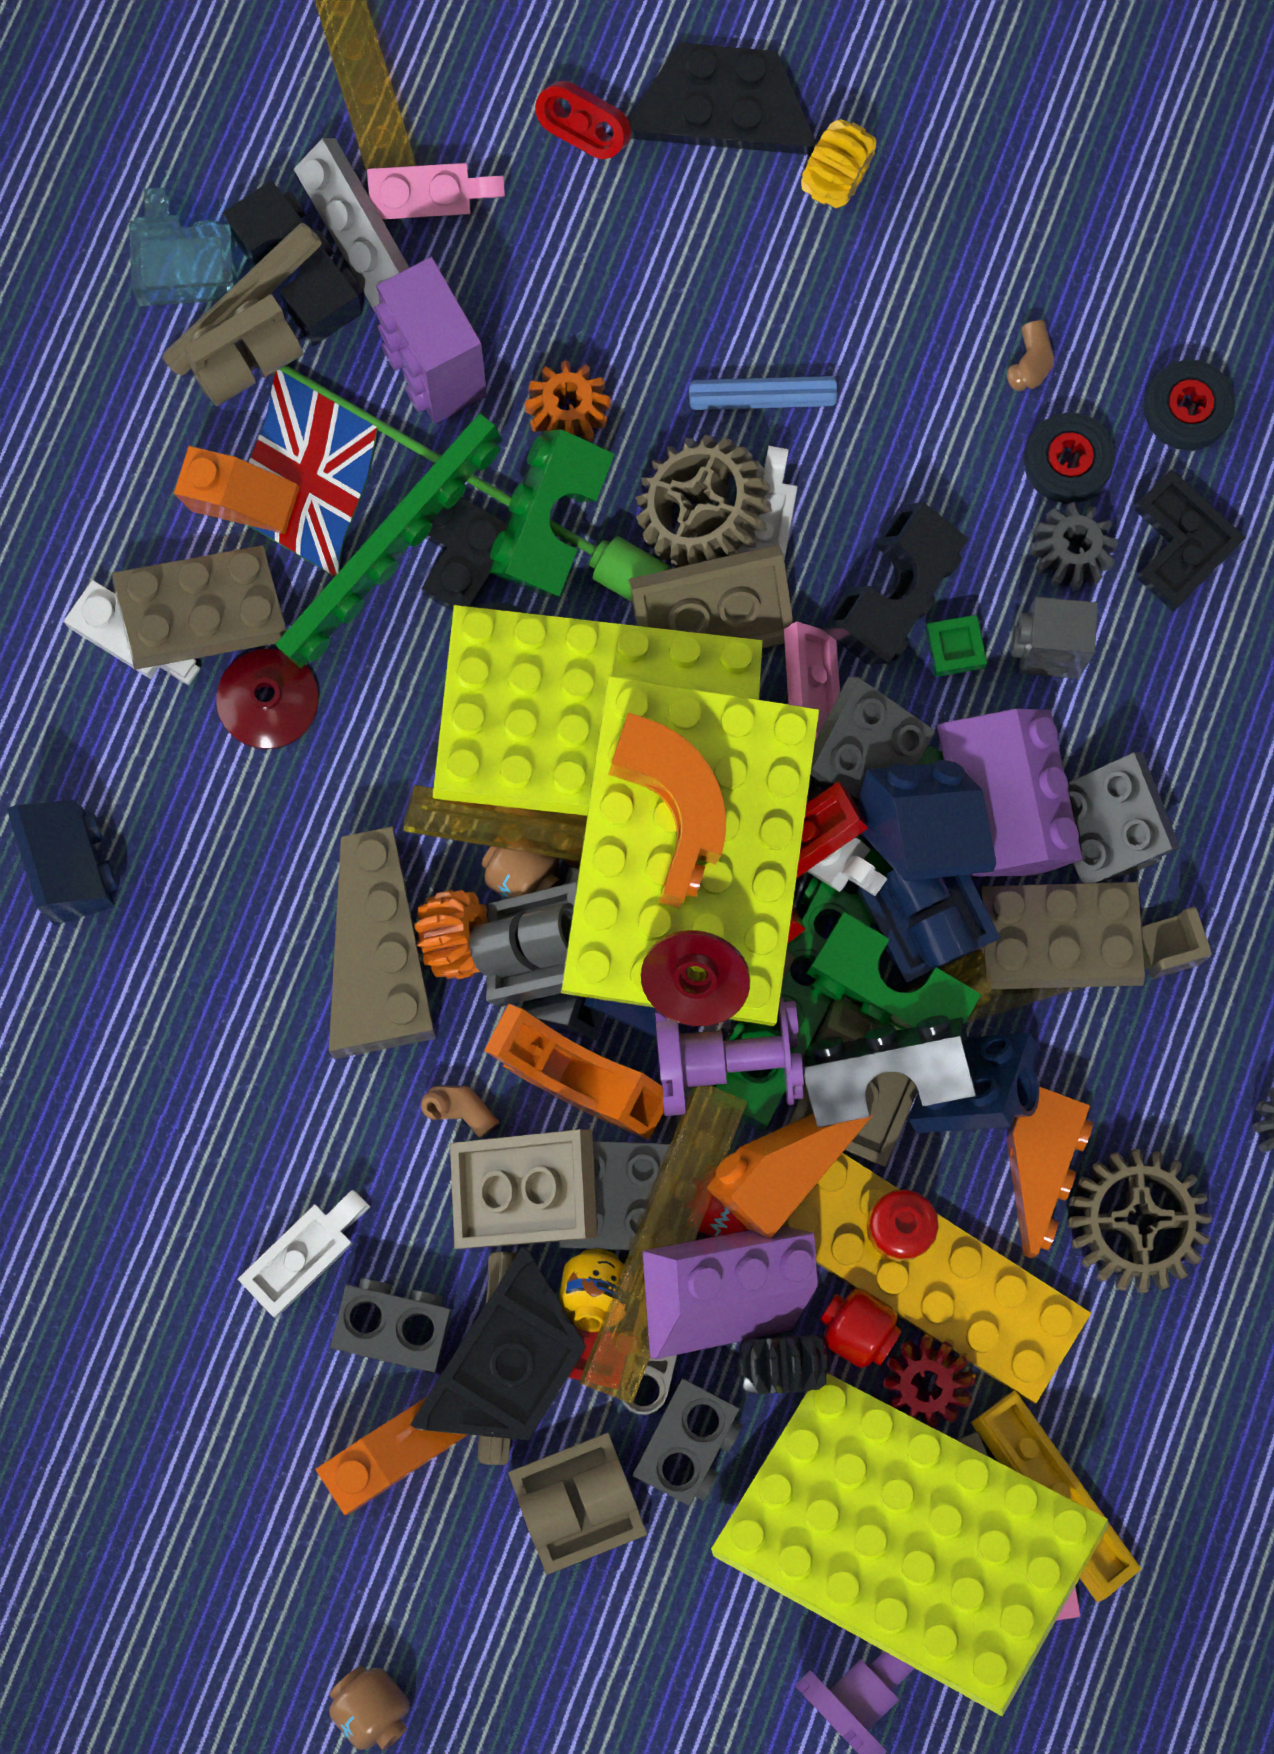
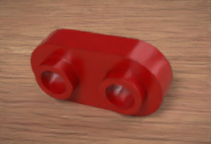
[535,81,631,159]

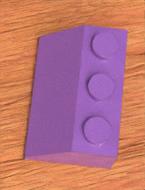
[937,709,1083,877]
[643,1225,818,1359]

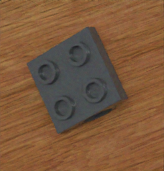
[810,677,935,806]
[1068,752,1180,884]
[470,882,577,1007]
[560,1141,670,1250]

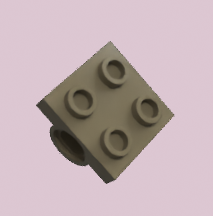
[184,294,304,407]
[508,1433,647,1575]

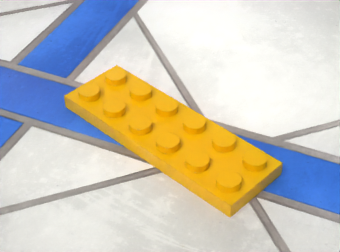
[783,1153,1091,1404]

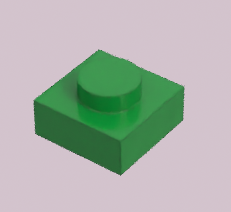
[925,615,987,677]

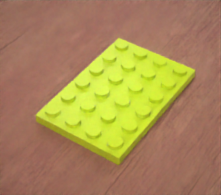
[432,605,763,816]
[561,676,819,1026]
[711,1373,1108,1717]

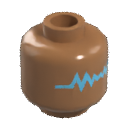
[482,832,561,899]
[329,1666,410,1750]

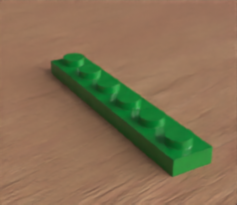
[275,413,503,668]

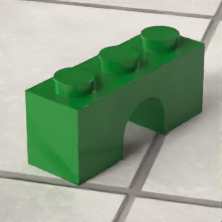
[489,429,615,597]
[807,912,982,1030]

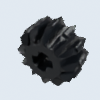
[737,1335,828,1394]

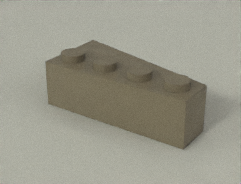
[329,827,436,1060]

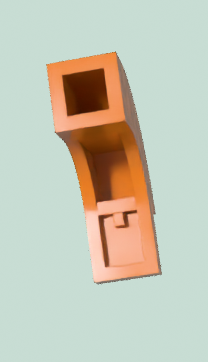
[608,713,726,909]
[484,1004,664,1140]

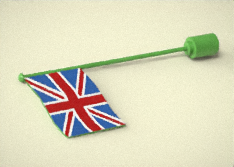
[247,365,671,602]

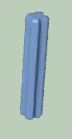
[689,376,837,410]

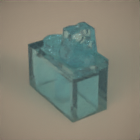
[129,188,238,306]

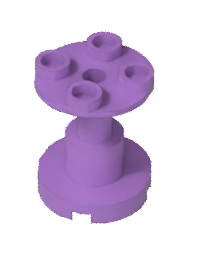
[655,997,804,1116]
[795,1651,915,1754]

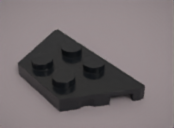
[628,43,815,155]
[410,1247,587,1441]

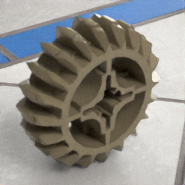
[635,434,773,568]
[1067,1149,1212,1293]

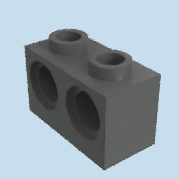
[1011,597,1098,679]
[330,1278,453,1374]
[632,1379,743,1506]

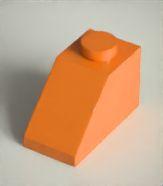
[173,446,300,534]

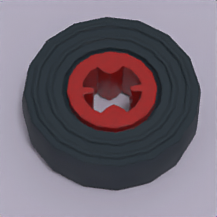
[1144,359,1235,451]
[1023,412,1115,504]

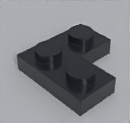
[1134,469,1246,612]
[421,497,508,611]

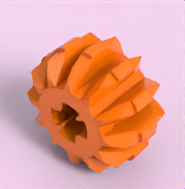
[525,360,611,442]
[414,890,488,979]

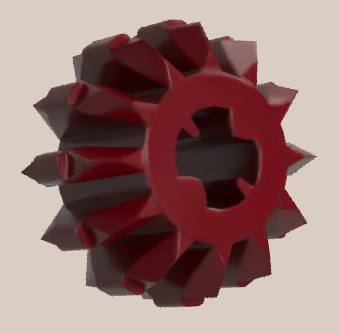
[884,1334,976,1428]

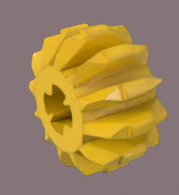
[801,119,876,209]

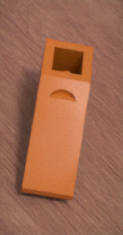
[1006,1087,1093,1258]

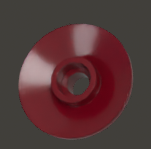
[216,649,319,749]
[641,930,751,1026]

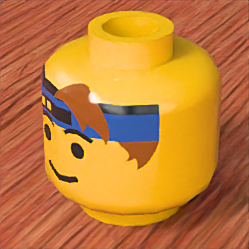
[558,1249,631,1332]

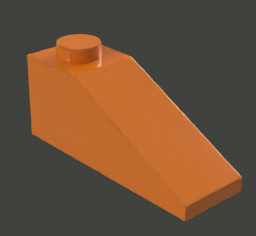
[706,1113,872,1239]
[315,1396,468,1516]

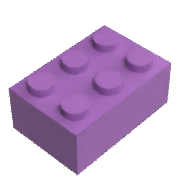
[374,256,487,424]

